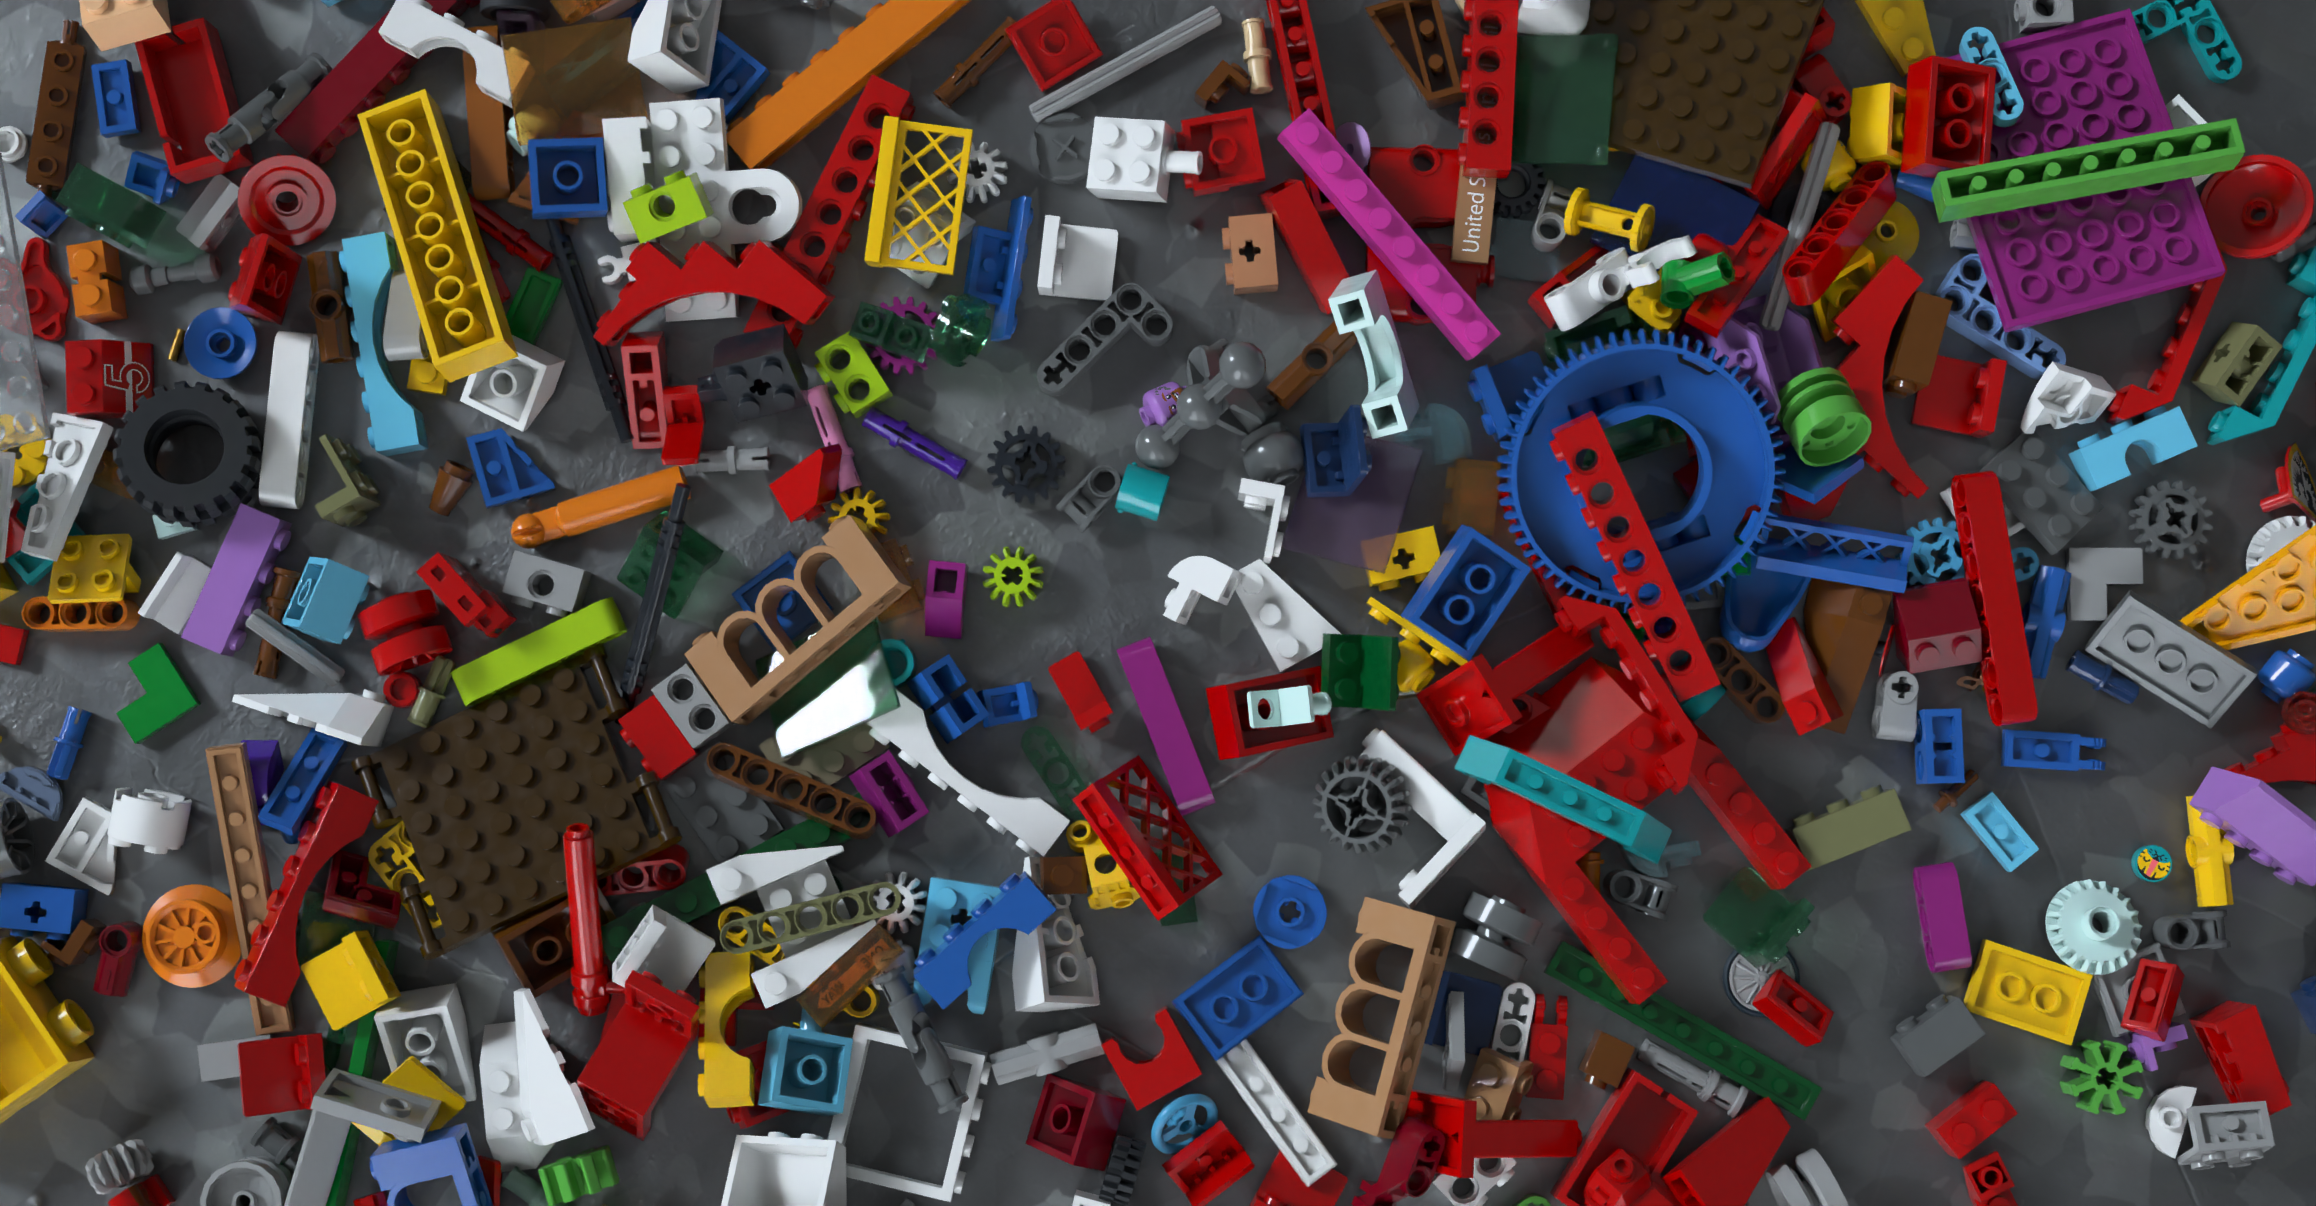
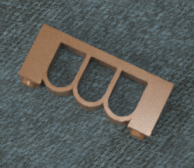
[684,514,912,726]
[1307,897,1456,1139]

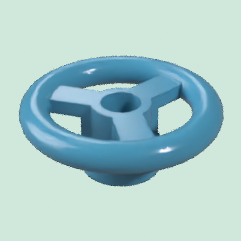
[1151,1094,1218,1155]

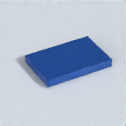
[1171,935,1304,1061]

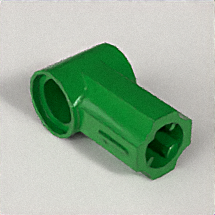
[1660,251,1735,309]

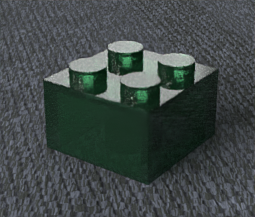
[56,162,166,249]

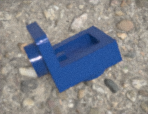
[124,151,180,205]
[977,681,1039,728]

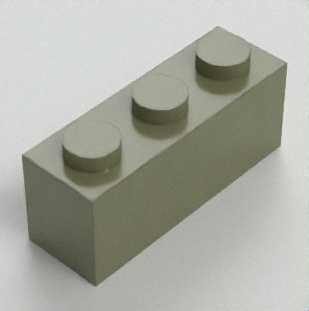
[1784,784,1912,871]

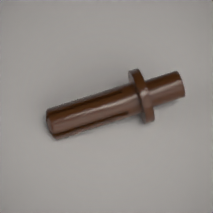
[1933,769,1979,813]

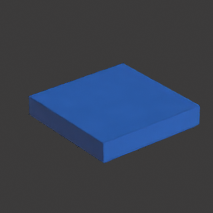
[1775,445,1864,504]
[732,551,834,653]

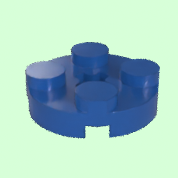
[1253,875,1327,949]

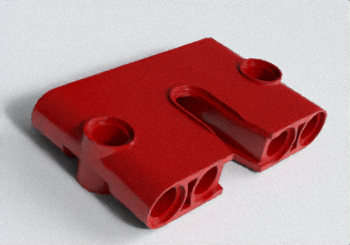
[1365,144,1477,326]

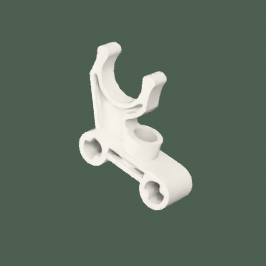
[1544,235,1698,331]

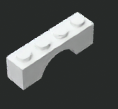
[378,0,535,109]

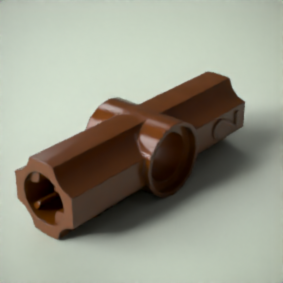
[307,251,355,364]
[1266,321,1358,411]

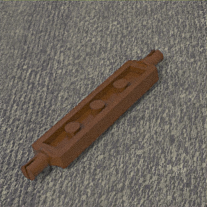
[26,20,87,198]

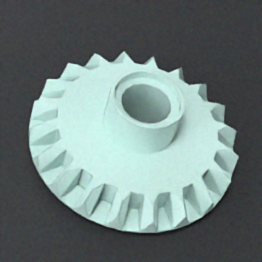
[2045,879,2143,975]

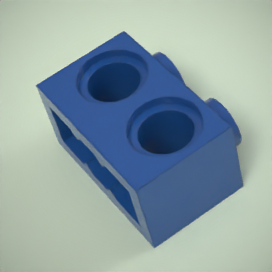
[1914,708,1965,784]

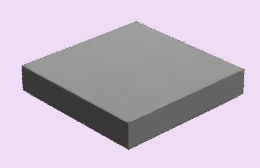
[2092,942,2186,1037]

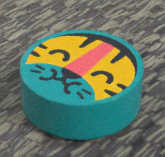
[2131,845,2172,882]

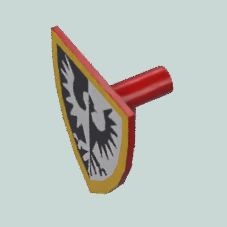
[2260,442,2316,523]

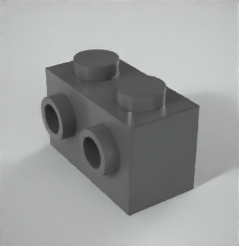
[1890,994,1985,1077]

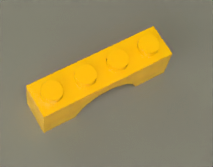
[698,951,755,1108]

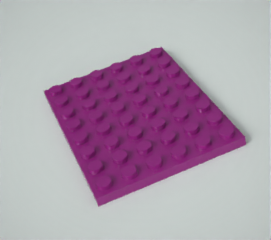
[1946,9,2226,333]

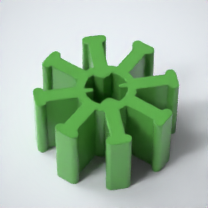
[2060,1039,2144,1115]
[538,1145,620,1206]

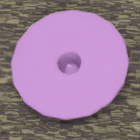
[1336,122,1371,171]

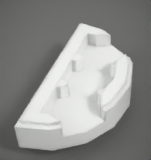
[2145,1085,2197,1159]

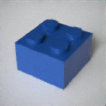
[528,137,608,219]

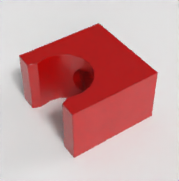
[1101,1006,1202,1111]

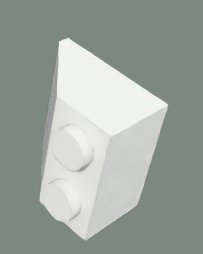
[460,335,565,432]

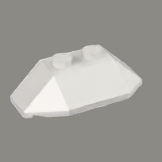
[479,1021,556,1172]

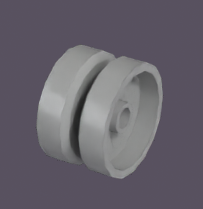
[1766,1148,1848,1206]
[200,1156,293,1206]

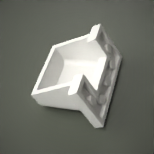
[721,1132,847,1206]

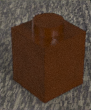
[1578,1029,1635,1090]

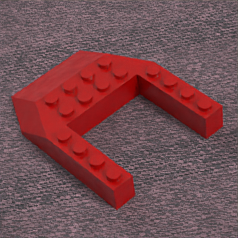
[1484,657,1812,1005]

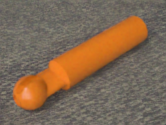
[510,465,691,549]

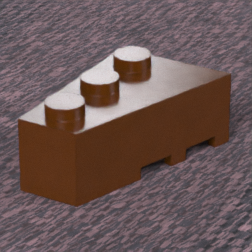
[1365,0,1465,110]

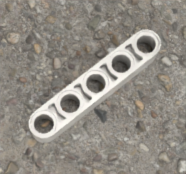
[259,331,320,509]

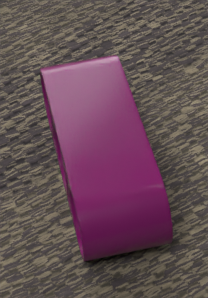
[1913,862,1972,973]

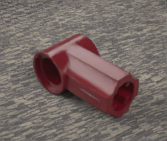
[93,921,143,997]

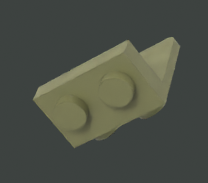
[315,434,381,527]

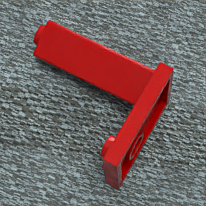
[1744,88,1828,211]
[1416,626,1594,756]
[1404,1089,1582,1178]

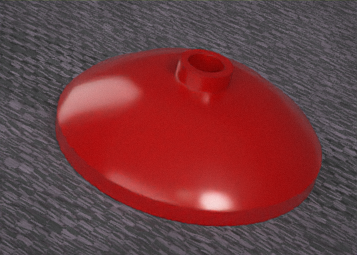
[2200,154,2315,259]

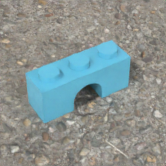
[2068,405,2198,492]

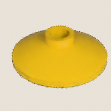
[1863,201,1919,270]

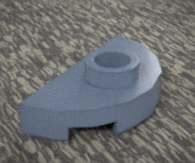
[0,766,63,821]

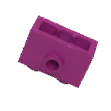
[849,750,929,838]

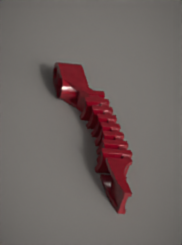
[1351,1116,1445,1206]

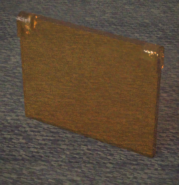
[500,17,648,146]

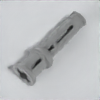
[1636,1038,1748,1118]

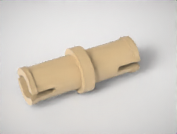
[1242,18,1273,94]

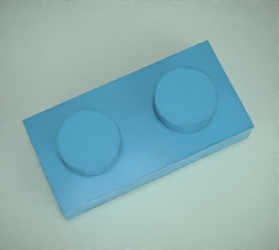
[1960,791,2039,872]

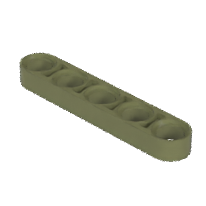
[720,882,901,954]

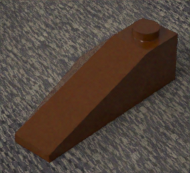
[1802,578,1893,735]

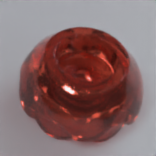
[2281,691,2316,735]

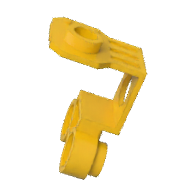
[1621,267,1682,334]
[1066,820,1140,910]

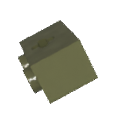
[2190,321,2283,406]

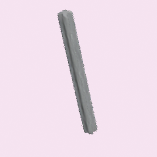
[1029,6,1222,123]
[1759,122,1840,331]

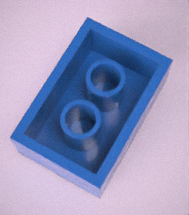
[1400,524,1532,661]

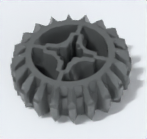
[1312,754,1412,854]

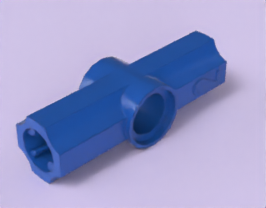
[2022,565,2072,679]

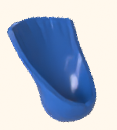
[1719,535,1811,653]

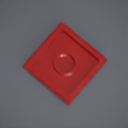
[1004,0,1103,92]

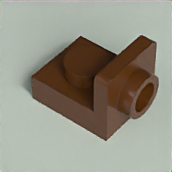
[1194,60,1250,110]

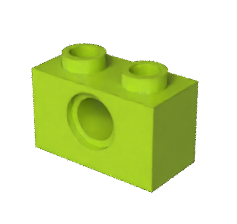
[623,170,714,244]

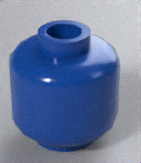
[2258,648,2316,704]

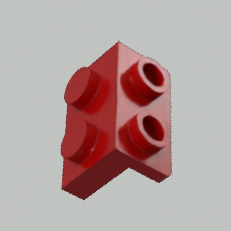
[1162,1120,1255,1206]

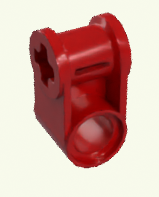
[1792,53,1852,125]

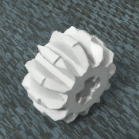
[947,142,1008,203]
[873,872,928,934]

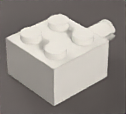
[1086,117,1203,203]

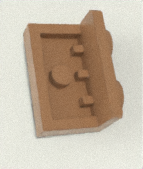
[1464,1047,1534,1120]

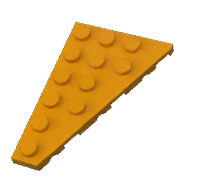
[2179,525,2316,650]

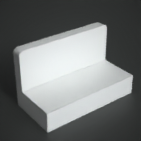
[138,551,212,635]

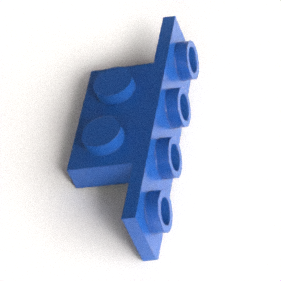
[963,196,1034,342]

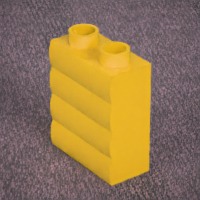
[0,937,95,1124]

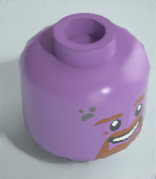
[1139,381,1186,427]

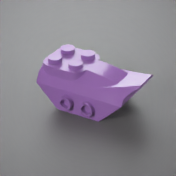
[1702,294,1823,452]

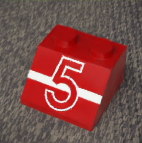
[65,339,155,419]

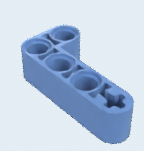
[1934,254,2066,380]

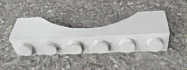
[867,687,1070,857]

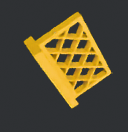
[864,116,973,275]

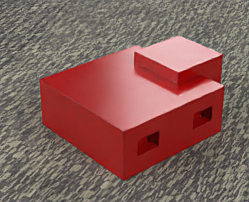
[416,552,517,638]

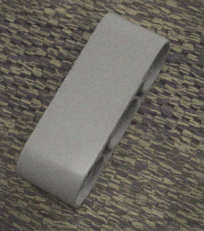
[383,270,429,361]

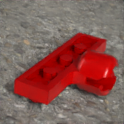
[1683,214,1790,339]

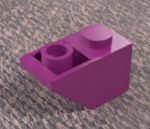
[925,560,969,640]

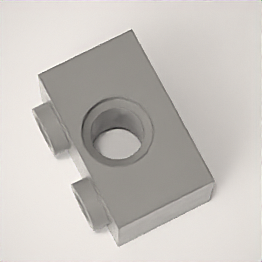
[502,550,592,618]

